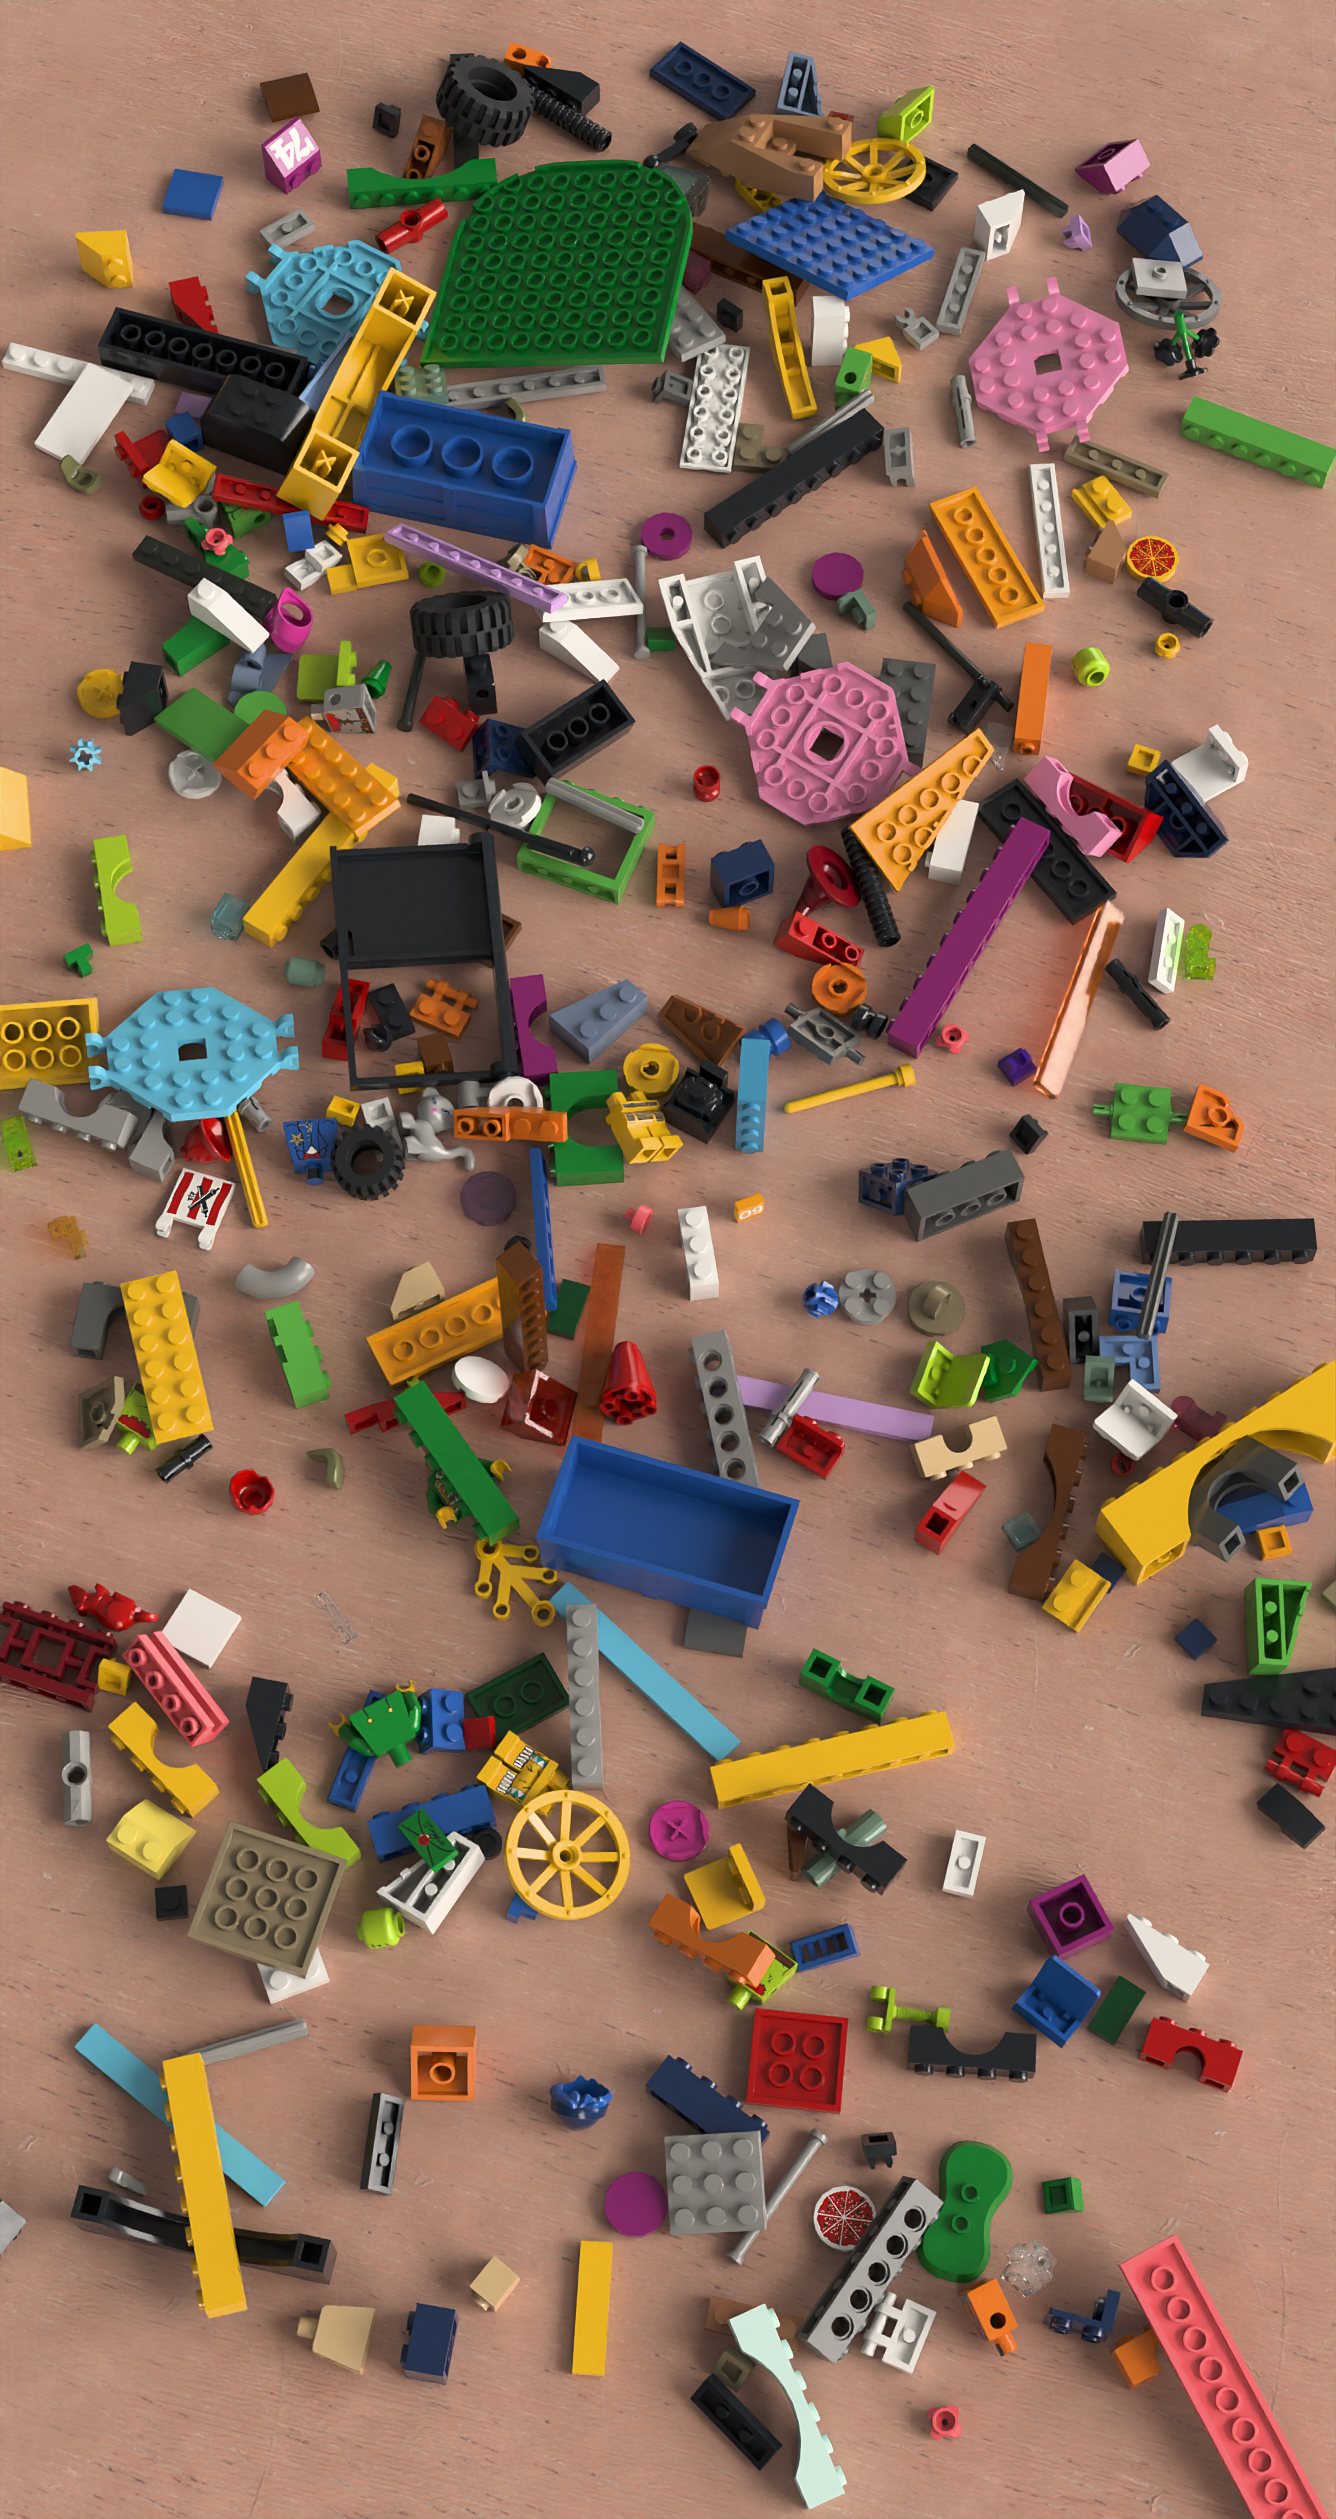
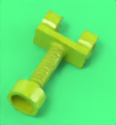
[866,1986,951,2035]

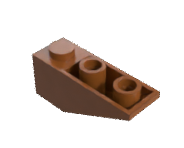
[402,114,453,179]

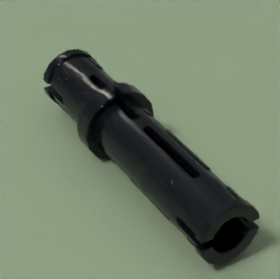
[1104,958,1171,1031]

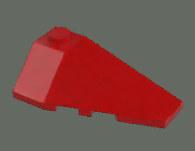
[1068,771,1164,863]

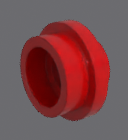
[139,495,165,520]

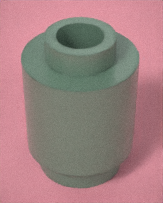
[283,956,326,988]

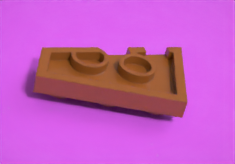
[657,995,748,1067]

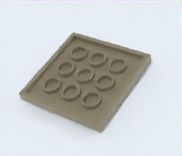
[187,1821,347,1979]

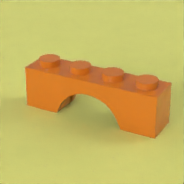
[647,1893,775,1988]

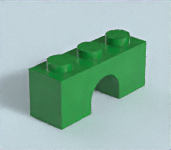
[799,1648,895,1725]

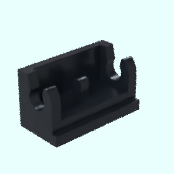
[947,674,1000,735]

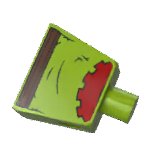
[116,1381,161,1456]
[726,1929,798,2011]

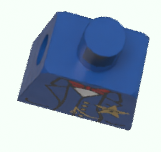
[283,1118,339,1185]

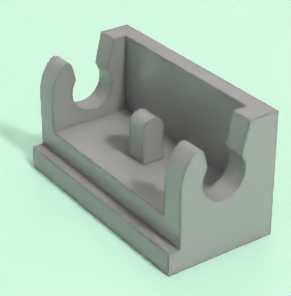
[884,427,915,487]

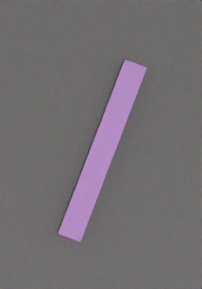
[385,523,567,614]
[701,1369,934,1443]

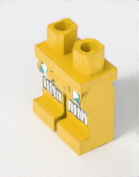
[476,1730,571,1819]

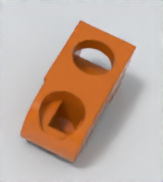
[504,42,552,76]

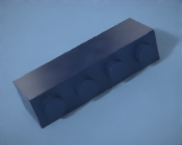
[646,2055,770,2148]

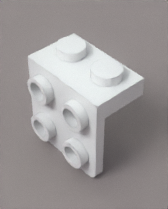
[1172,725,1249,802]
[1092,1379,1178,1461]

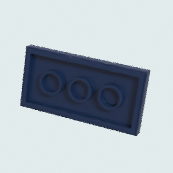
[650,41,756,121]

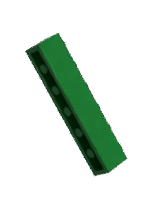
[392,1380,520,1547]

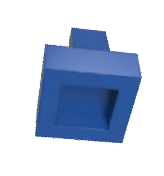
[506,1892,538,1924]

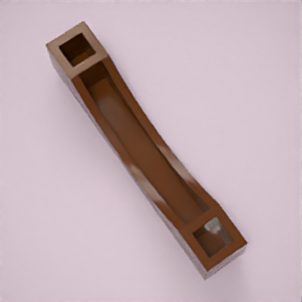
[1004,1218,1072,1392]
[1008,1424,1090,1602]

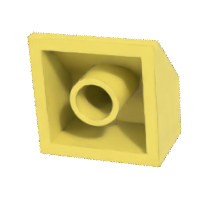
[106,1799,196,1882]

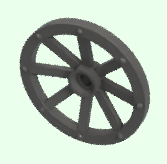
[1115,267,1222,331]

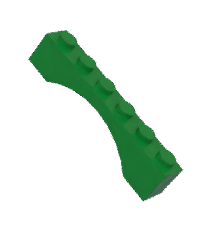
[346,158,498,209]

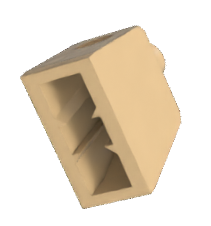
[297,2305,378,2375]

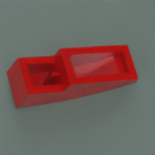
[322,978,370,1062]

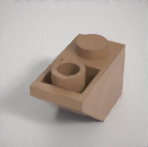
[1083,519,1127,585]

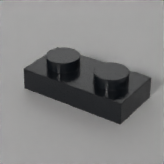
[368,983,415,1041]

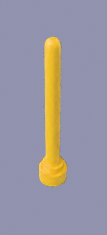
[784,1063,916,1113]

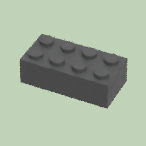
[880,658,936,768]
[903,1148,1025,1242]

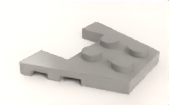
[711,576,816,671]

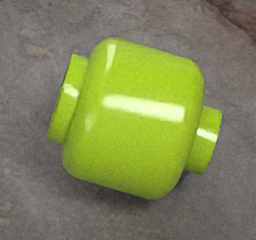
[1071,647,1110,687]
[356,1906,405,1950]

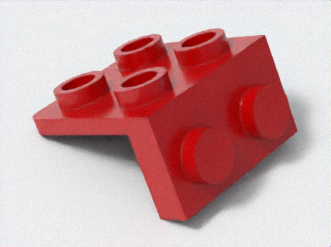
[114,430,171,489]

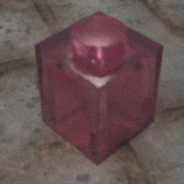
[682,249,712,295]

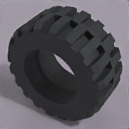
[436,55,535,147]
[410,590,514,658]

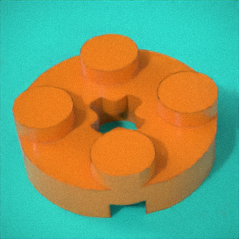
[811,962,867,1018]

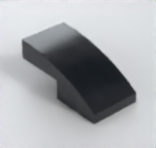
[1257,1783,1325,1850]

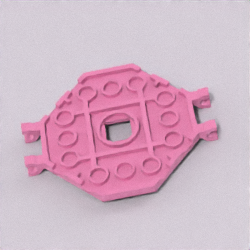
[969,276,1129,452]
[729,662,922,827]

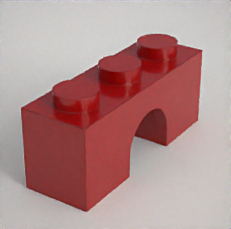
[1138,2016,1243,2093]

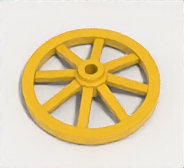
[823,138,926,204]
[504,1790,630,1920]

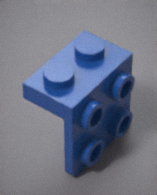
[1012,1955,1101,2048]

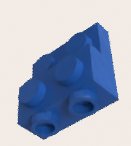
[1108,1270,1172,1336]

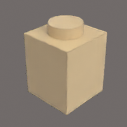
[469,2256,520,2312]

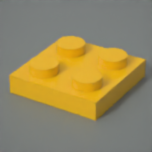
[346,533,409,589]

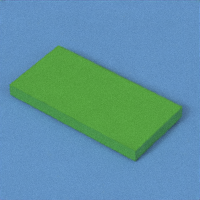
[154,687,250,763]

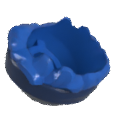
[550,2075,612,2131]

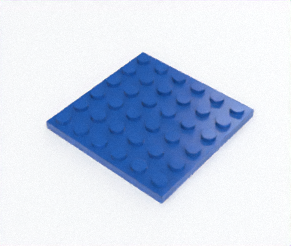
[725,190,935,301]

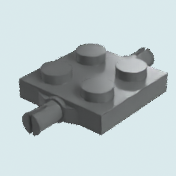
[784,1003,866,1066]

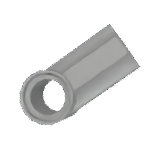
[166,494,221,529]
[456,1081,513,1109]

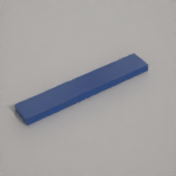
[529,1147,557,1312]

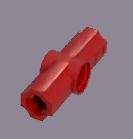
[375,198,448,255]

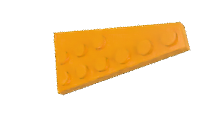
[848,728,994,892]

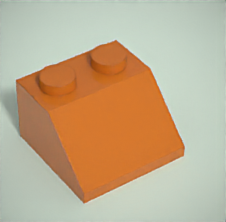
[410,2025,476,2101]

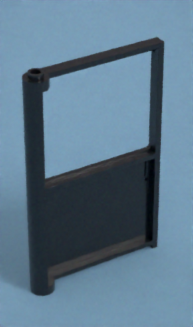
[329,832,519,1091]

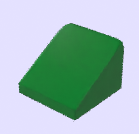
[647,627,674,652]
[1042,2177,1084,2215]

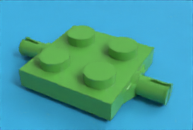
[1092,1083,1188,1145]

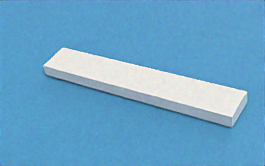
[1028,463,1070,599]

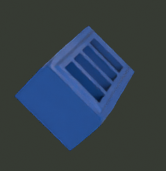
[789,1923,860,1973]

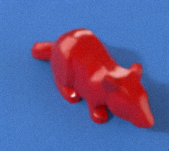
[68,1583,159,1632]

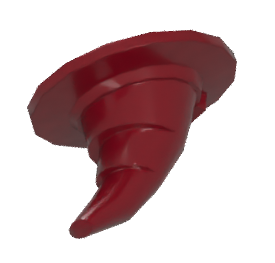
[793,845,862,917]

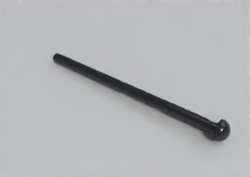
[407,793,595,867]

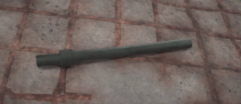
[902,601,1014,712]

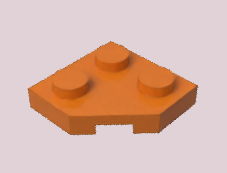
[1183,1083,1244,1153]

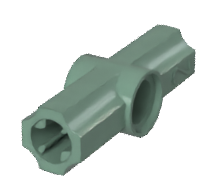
[801,1809,887,1889]

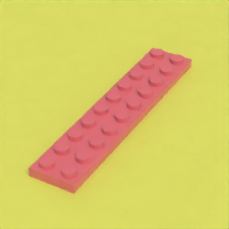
[1118,2234,1329,2519]

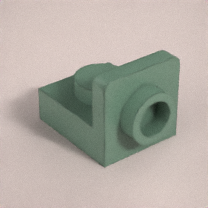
[837,588,876,631]

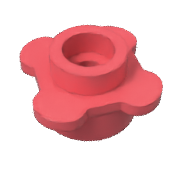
[201,528,233,556]
[936,1024,969,1054]
[927,2405,962,2440]

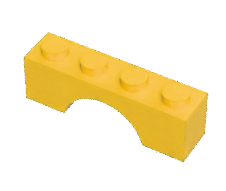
[108,1702,220,1818]

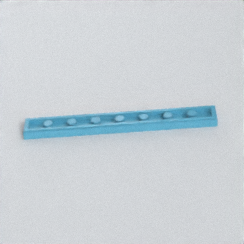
[549,1581,741,1762]
[74,2023,286,2208]

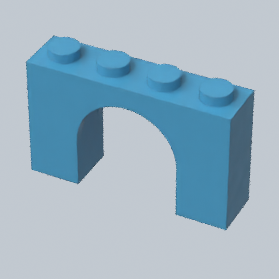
[735,1038,770,1154]

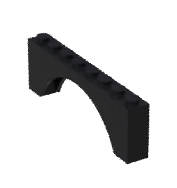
[70,2185,337,2285]

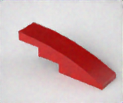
[344,1392,467,1435]

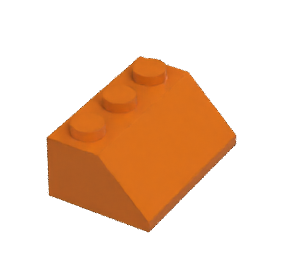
[212,709,310,801]

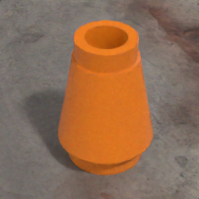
[709,905,750,933]

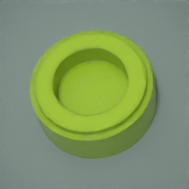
[419,561,445,588]

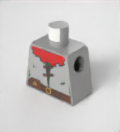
[311,684,377,734]

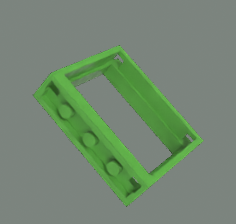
[517,778,655,905]

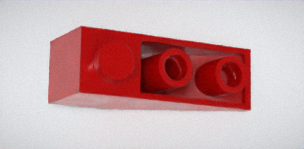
[168,276,219,334]
[773,911,864,968]
[914,1470,987,1556]

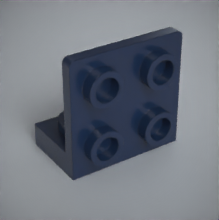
[472,718,537,780]
[858,1158,938,1216]
[1043,2289,1121,2344]

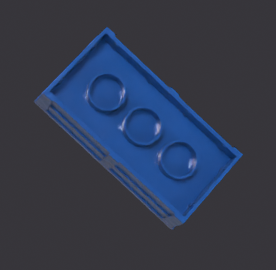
[351,390,577,550]
[536,1435,800,1630]

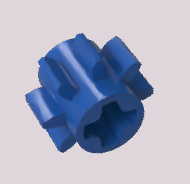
[803,1281,838,1318]

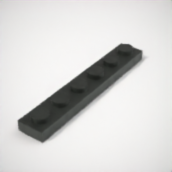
[132,535,277,620]

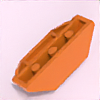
[901,529,963,628]

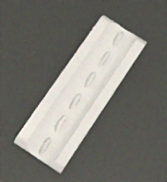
[680,344,750,474]

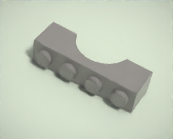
[18,1078,139,1151]
[128,1109,175,1183]

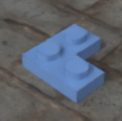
[1098,1335,1160,1393]

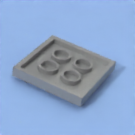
[664,2130,767,2235]

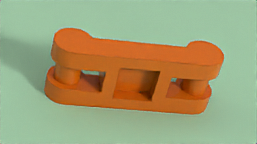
[656,843,685,907]

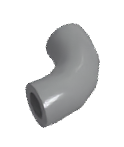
[235,1256,315,1299]

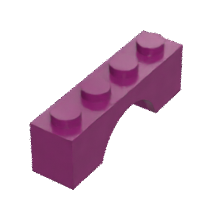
[510,974,558,1087]

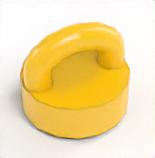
[575,557,601,582]

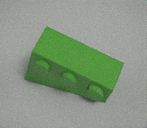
[264,1300,332,1409]
[1244,1577,1313,1676]

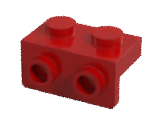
[418,695,481,752]
[776,1414,845,1481]

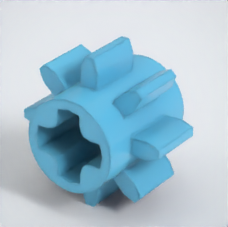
[69,737,102,772]

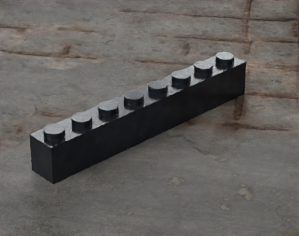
[704,408,884,549]

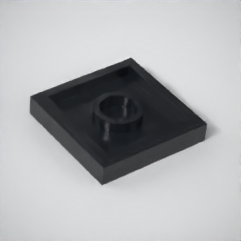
[895,156,959,212]

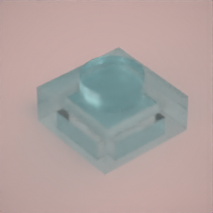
[1001,1511,1042,1552]

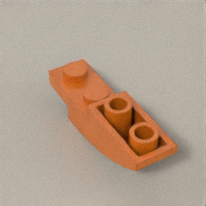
[453,1106,568,1142]

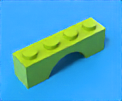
[90,834,143,947]
[257,1757,362,1870]

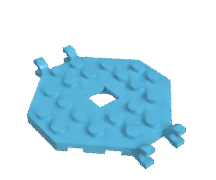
[245,240,429,368]
[85,987,299,1122]

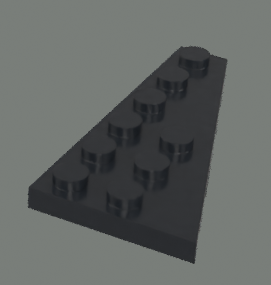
[1201,1667,1336,1736]

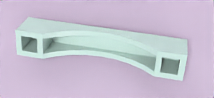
[727,2304,847,2510]

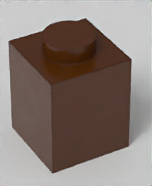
[417,1031,454,1074]

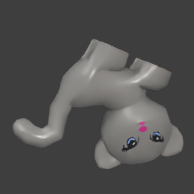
[397,1086,476,1171]

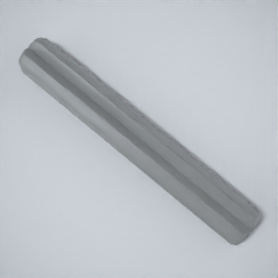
[787,389,874,456]
[545,778,644,834]
[185,2018,308,2066]

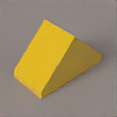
[854,336,902,383]

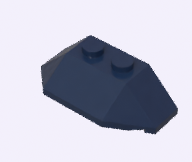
[1117,195,1203,270]
[1144,760,1229,858]

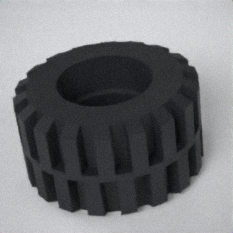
[330,1124,405,1201]

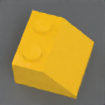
[75,230,133,289]

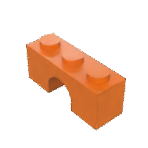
[1111,2323,1162,2390]

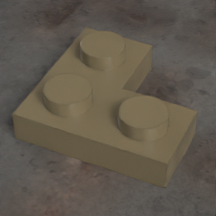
[733,423,787,474]

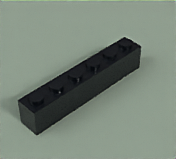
[1140,1218,1317,1266]

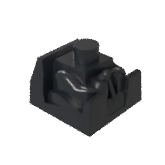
[660,1067,735,1144]

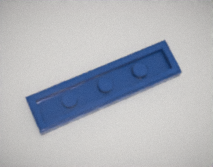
[327,1690,388,1813]

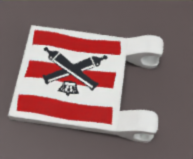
[156,1168,237,1251]

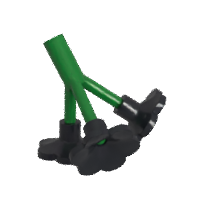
[1153,311,1220,380]

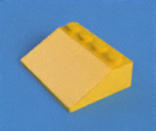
[0,998,101,1090]

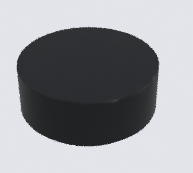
[472,1828,502,1860]

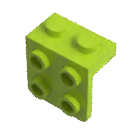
[297,640,357,703]
[909,1341,990,1409]

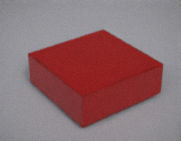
[463,1716,497,1750]

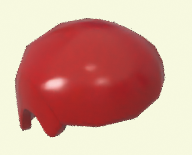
[229,1468,275,1516]

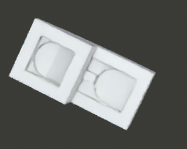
[284,540,342,591]
[361,1097,403,1162]

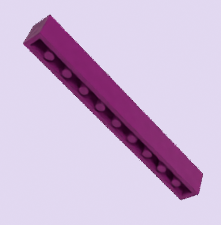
[886,817,1050,1059]

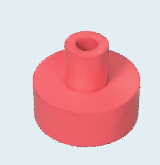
[624,1205,654,1235]

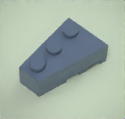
[774,51,824,116]
[549,979,647,1064]

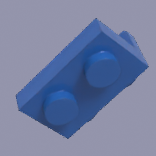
[416,1688,466,1755]

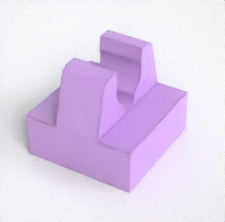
[1062,214,1092,251]

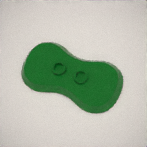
[916,2140,1013,2283]

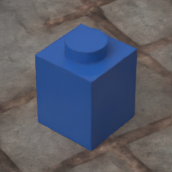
[165,411,204,453]

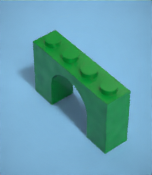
[544,1069,624,1187]

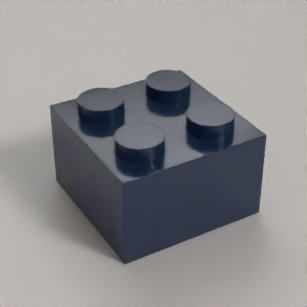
[710,839,775,908]
[400,2303,459,2385]

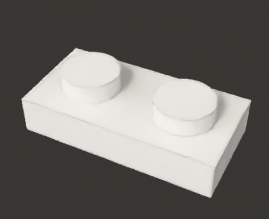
[942,1830,986,1899]

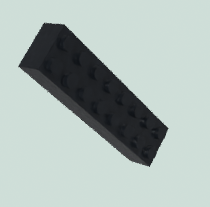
[98,307,309,398]

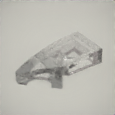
[985,722,1015,772]

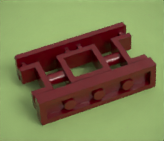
[0,1601,118,1713]

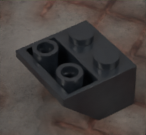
[116,661,169,736]

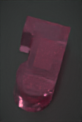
[1170,1396,1227,1442]

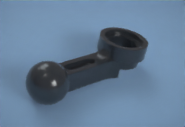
[643,122,698,170]

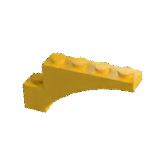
[762,276,817,420]

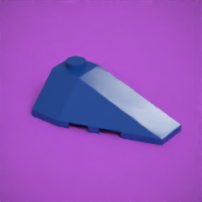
[1194,1482,1314,1547]

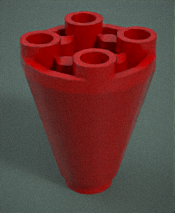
[599,1341,657,1426]

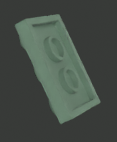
[394,364,449,404]

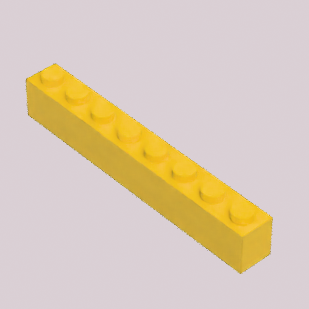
[242,763,399,948]
[709,1710,955,1810]
[159,2052,247,2319]

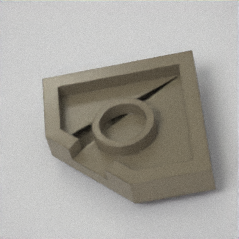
[78,1376,125,1451]

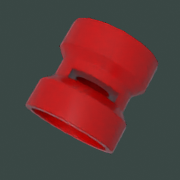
[693,765,720,802]

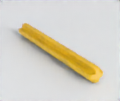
[224,1106,268,1229]

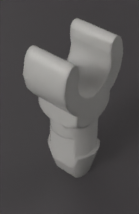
[107,2167,149,2197]

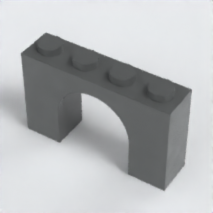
[70,1281,200,1360]
[1188,1435,1305,1563]

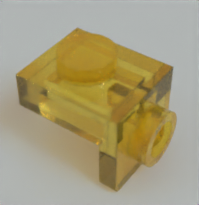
[47,1216,89,1260]

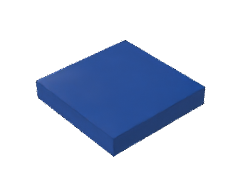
[162,169,224,221]

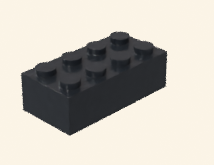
[514,679,636,786]

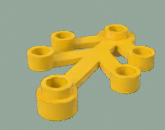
[474,1539,558,1627]

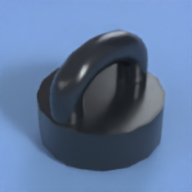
[363,1024,393,1052]

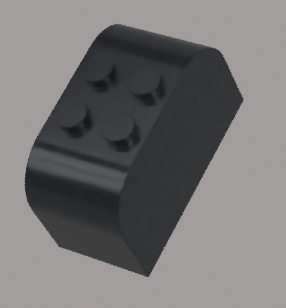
[200,374,315,476]

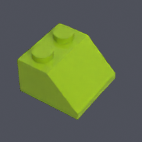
[877,86,935,143]

